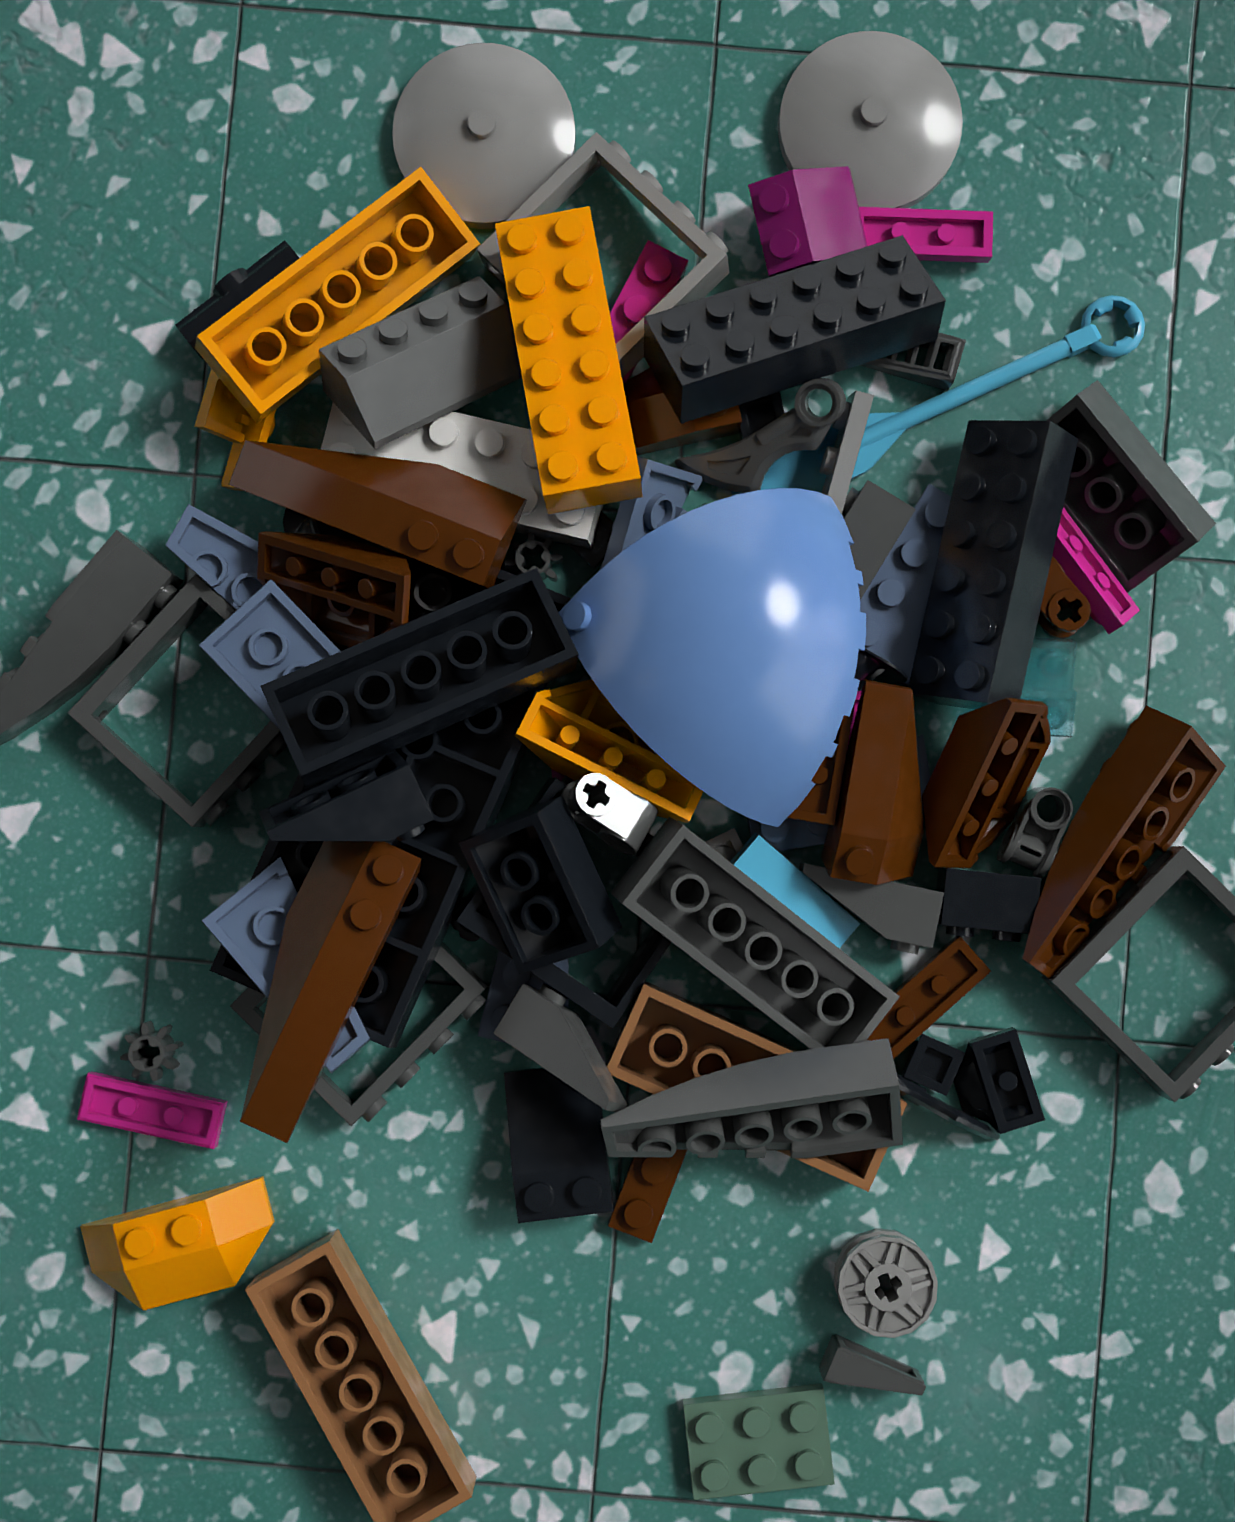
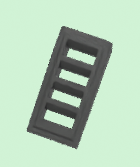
[860,333,966,391]
[819,1334,926,1395]

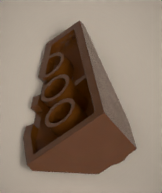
[623,368,742,455]
[821,679,924,885]

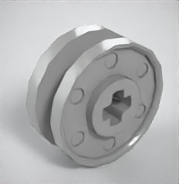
[833,1228,938,1338]

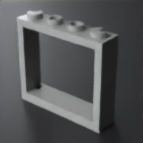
[477,132,729,378]

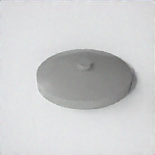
[778,31,963,208]
[392,43,576,229]

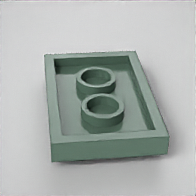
[682,1383,835,1500]

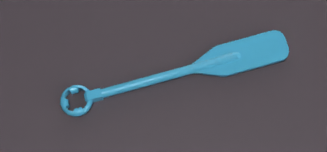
[730,295,1145,496]

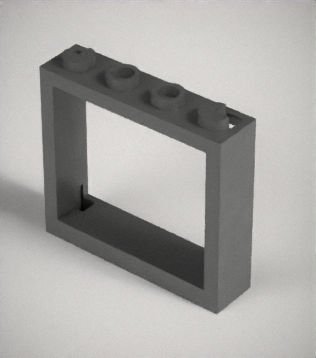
[68,574,287,827]
[1041,846,1235,1102]
[230,942,488,1126]

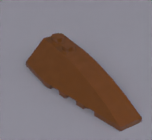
[229,440,527,588]
[1022,705,1226,979]
[240,841,422,1144]

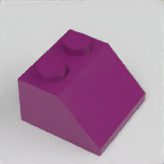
[748,166,868,277]

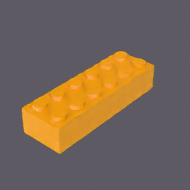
[195,167,480,424]
[495,206,643,514]

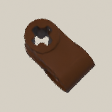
[1037,556,1091,639]

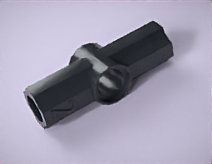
[175,240,299,359]

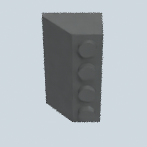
[319,276,522,449]
[1046,380,1216,593]

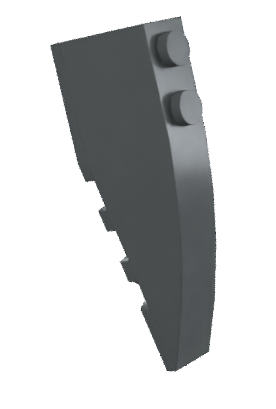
[0,530,184,745]
[601,1038,903,1158]

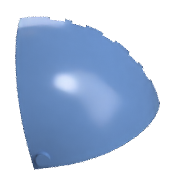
[558,488,866,827]

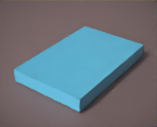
[730,833,860,948]

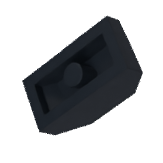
[953,1027,1045,1134]

